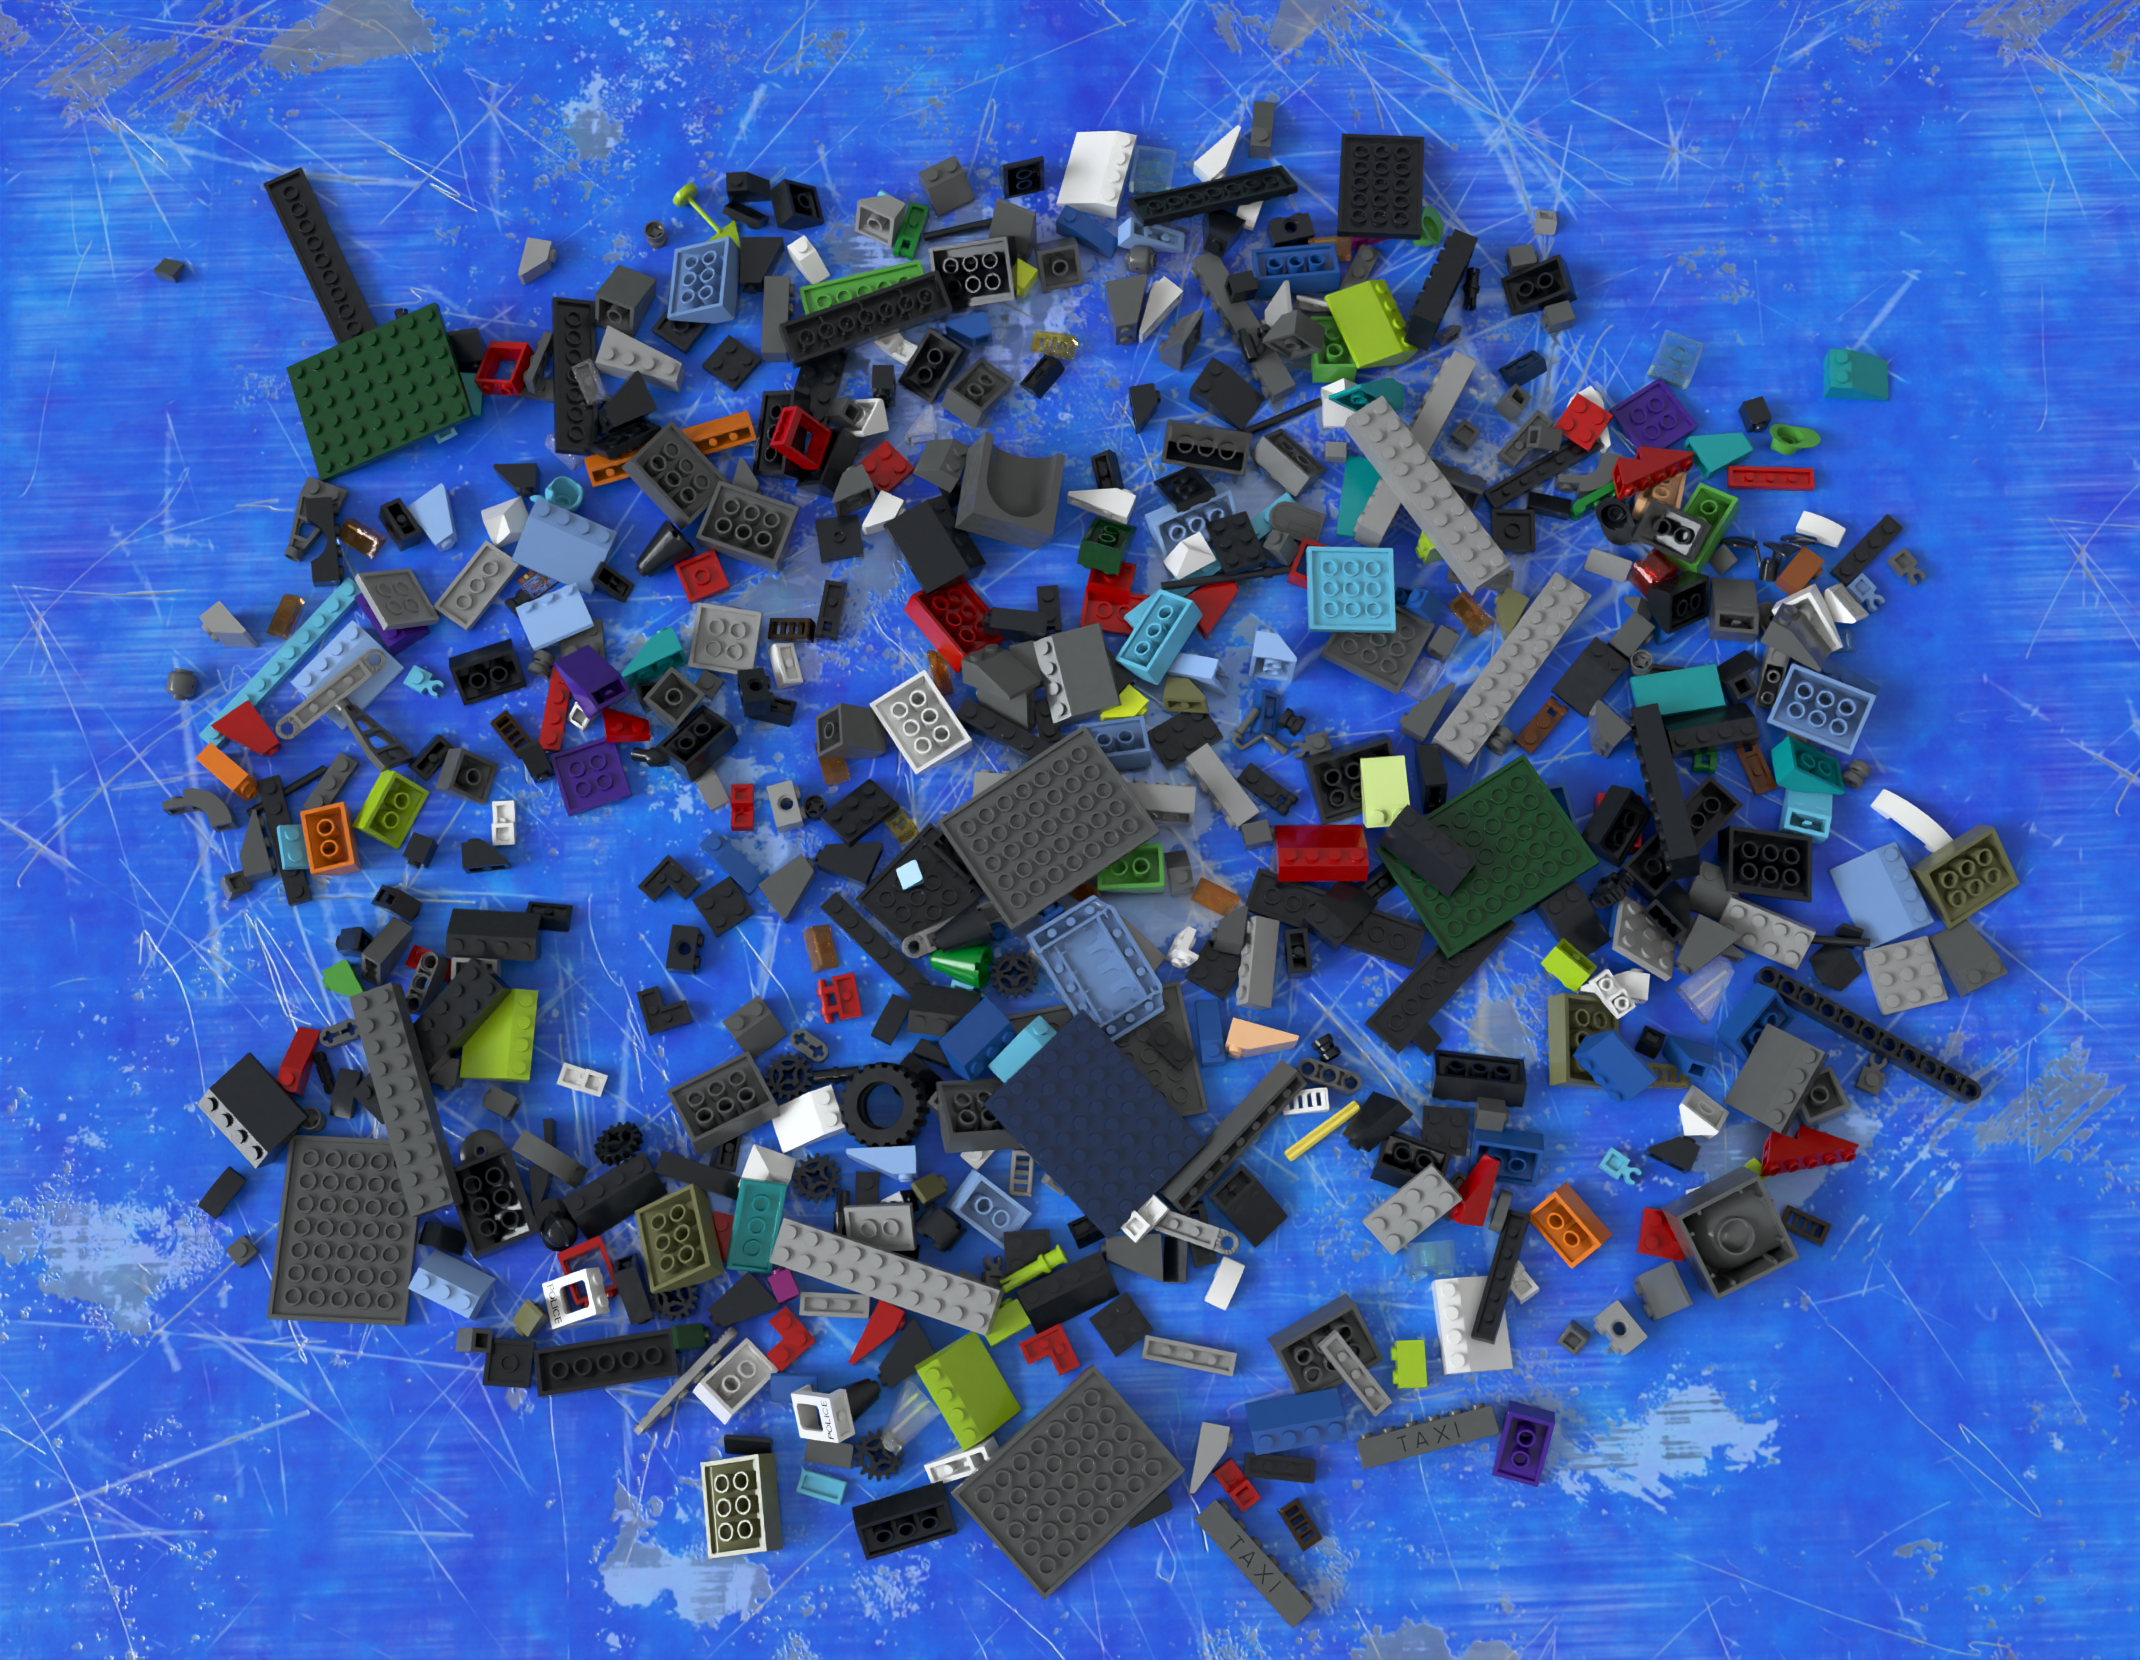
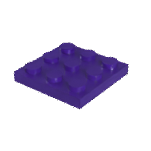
[1609,377,1698,451]
[549,737,632,817]

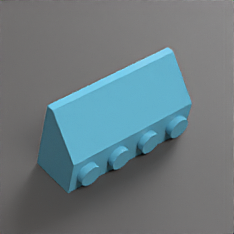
[1115,589,1203,685]

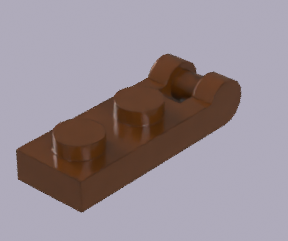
[1514,696,1569,755]
[1732,743,1777,797]

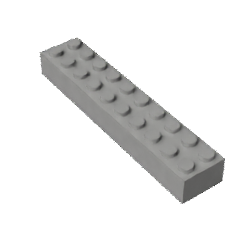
[1353,350,1477,548]
[1344,396,1512,596]
[1431,572,1592,769]
[972,769,1196,824]
[770,1217,1005,1336]

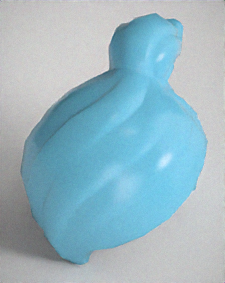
[530,476,584,512]

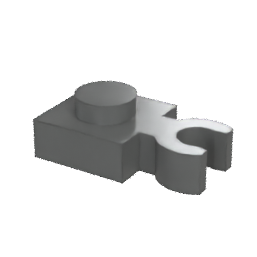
[1886,547,1926,587]
[1291,731,1331,760]
[1855,1053,1887,1096]
[981,1255,1008,1296]

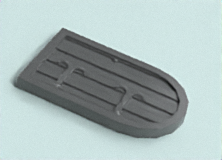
[1269,501,1326,542]

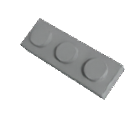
[799,1292,871,1319]

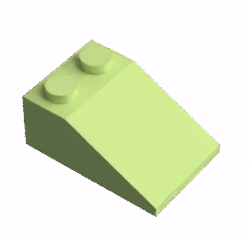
[1360,755,1410,828]

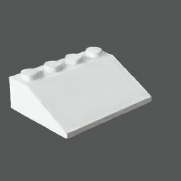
[1056,131,1137,219]
[869,670,973,775]
[1431,1276,1513,1376]

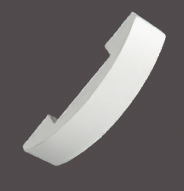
[1870,789,1953,853]

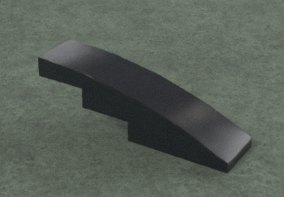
[529,1118,557,1213]
[655,1150,741,1201]

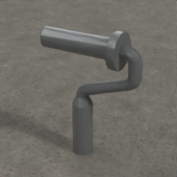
[1231,707,1289,755]

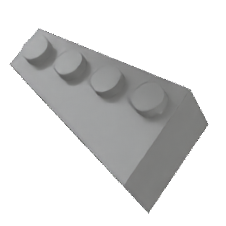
[595,325,685,393]

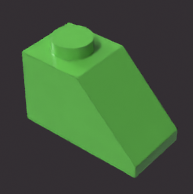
[322,959,366,998]

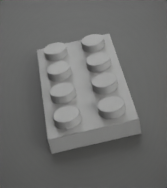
[433,541,521,632]
[1718,894,1816,970]
[1362,1163,1462,1255]

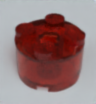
[1628,548,1679,599]

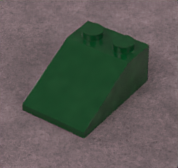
[1077,516,1137,575]

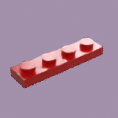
[1727,466,1814,491]
[539,666,572,753]

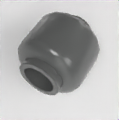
[1125,245,1157,274]
[166,668,198,701]

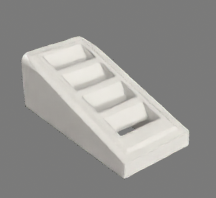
[1282,1087,1329,1116]

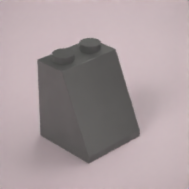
[595,265,656,338]
[1105,274,1147,346]
[815,703,886,759]

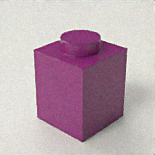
[768,1267,801,1305]

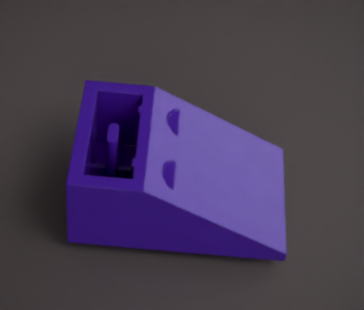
[553,645,631,719]

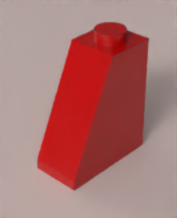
[1184,581,1239,640]
[211,700,282,758]

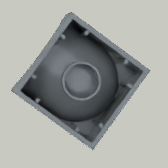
[955,432,1065,550]
[1661,1166,1800,1300]

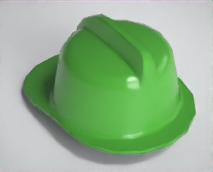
[1413,206,1444,247]
[1769,424,1821,455]

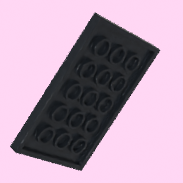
[1337,133,1424,240]

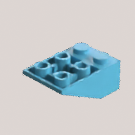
[1778,788,1833,845]

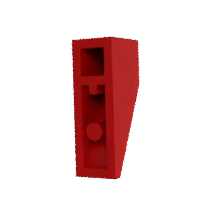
[276,1027,321,1097]
[1449,1154,1500,1227]
[848,1300,907,1366]

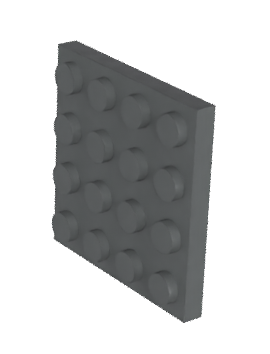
[1320,605,1435,695]

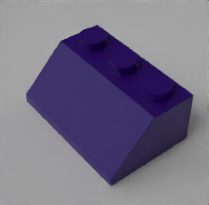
[354,593,431,656]

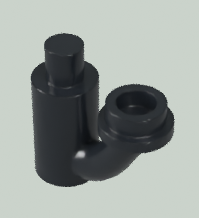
[1238,324,1271,363]

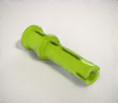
[1000,1244,1069,1293]

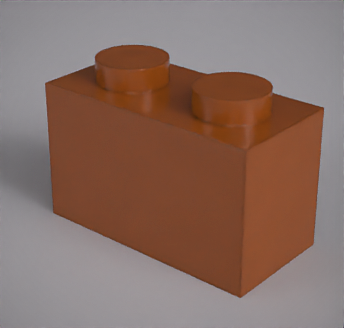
[1774,546,1825,596]

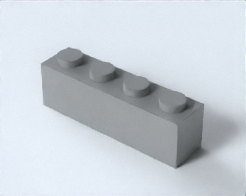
[1185,743,1260,832]
[1236,916,1280,1011]

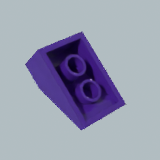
[1492,1400,1555,1487]

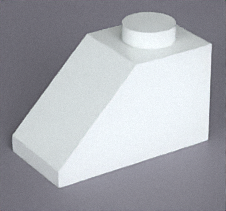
[787,235,830,285]
[862,490,907,535]

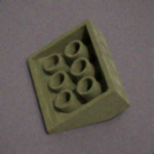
[1909,824,2020,929]
[1548,993,1619,1089]
[635,1183,725,1294]
[700,1453,783,1559]

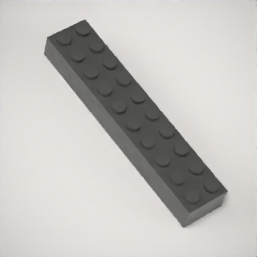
[349,982,464,1217]

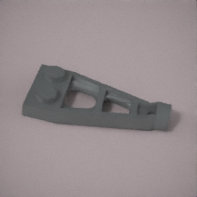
[284,477,349,562]
[334,698,414,772]

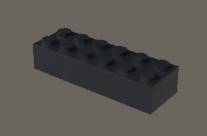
[1403,229,1478,351]
[1618,775,1743,903]
[533,1328,682,1399]

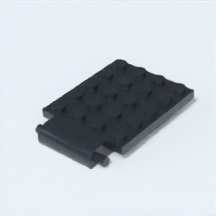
[856,814,984,959]

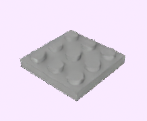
[354,568,440,631]
[688,602,763,675]
[1612,897,1676,981]
[1861,936,1948,1016]

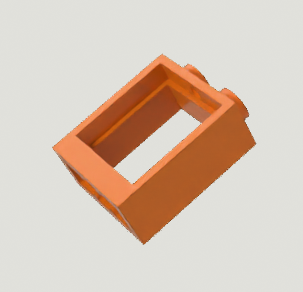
[195,742,259,803]

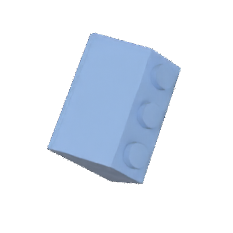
[516,582,594,651]
[1248,629,1297,683]
[408,1249,497,1321]

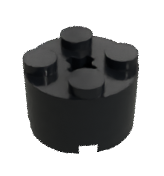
[914,1201,968,1253]

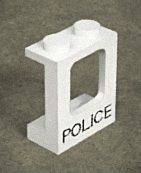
[542,1267,610,1329]
[791,1385,855,1443]

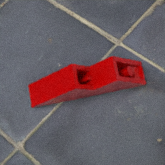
[1612,446,1694,500]
[1760,1124,1859,1177]

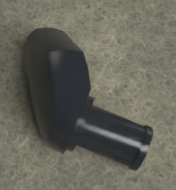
[631,747,670,767]

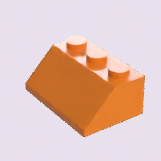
[300,802,362,876]
[1528,1182,1612,1269]

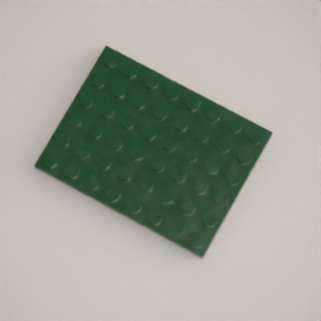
[286,302,475,483]
[1374,754,1599,959]

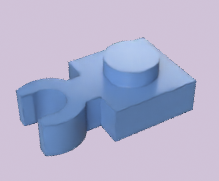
[1845,573,1885,612]

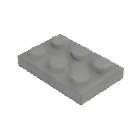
[844,1203,917,1251]

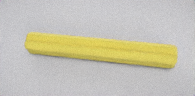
[1284,1101,1361,1162]

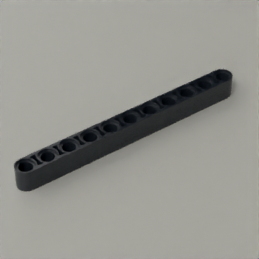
[1753,966,1982,1104]

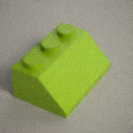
[352,770,430,850]

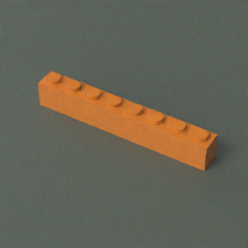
[584,410,757,487]

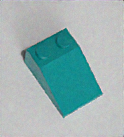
[1823,348,1888,401]
[1329,378,1404,412]
[621,627,688,690]
[1771,736,1845,795]

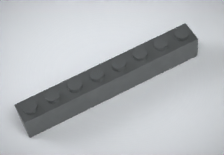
[1190,252,1296,404]
[1158,1060,1307,1215]

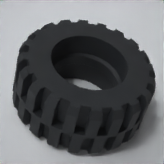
[839,1062,930,1148]

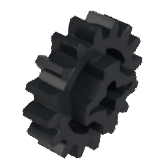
[1589,869,1634,909]
[990,950,1039,1000]
[764,1051,814,1101]
[594,1121,643,1167]
[792,1153,842,1204]
[649,1285,700,1321]
[853,1429,905,1482]

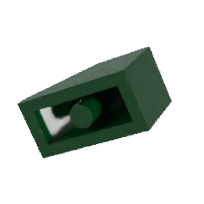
[671,1323,711,1353]

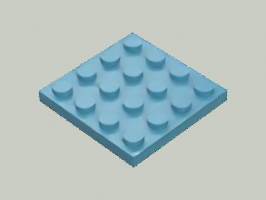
[1306,546,1396,633]

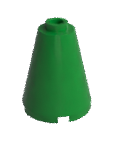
[929,945,993,989]

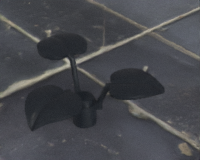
[1719,534,1817,582]

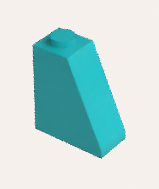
[1683,432,1753,481]

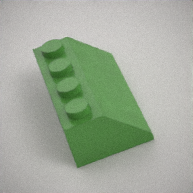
[1658,482,1739,574]

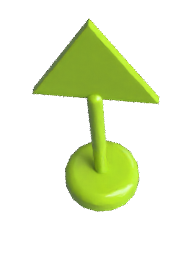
[673,182,741,249]

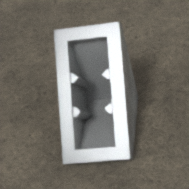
[695,766,730,812]

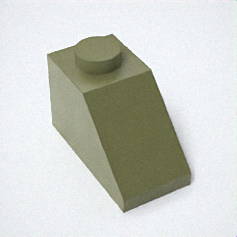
[1493,587,1530,640]
[1163,677,1209,713]
[910,1172,949,1209]
[512,1298,550,1338]

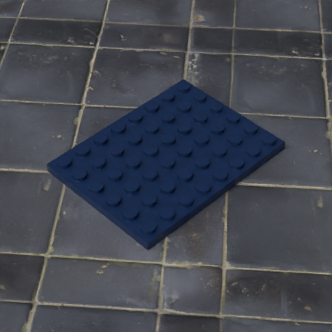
[983,1009,1206,1239]

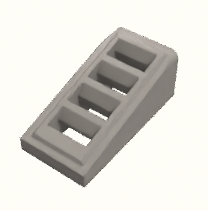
[1009,1148,1034,1197]

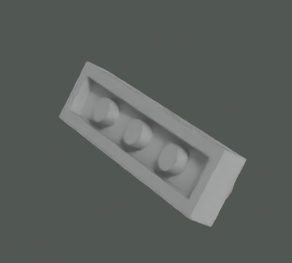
[1317,1330,1392,1417]
[1141,1335,1237,1377]

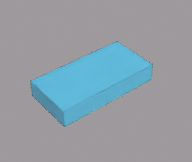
[796,1469,848,1506]

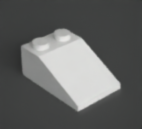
[1771,584,1843,665]
[772,1085,847,1154]
[693,1338,779,1425]

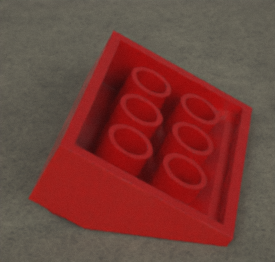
[904,582,1007,673]
[1274,825,1369,882]

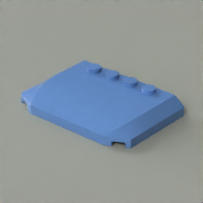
[1026,895,1165,1042]

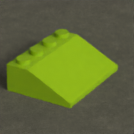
[1324,279,1418,369]
[460,989,538,1084]
[915,1331,1022,1451]

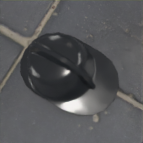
[1596,497,1635,546]
[534,1198,578,1252]

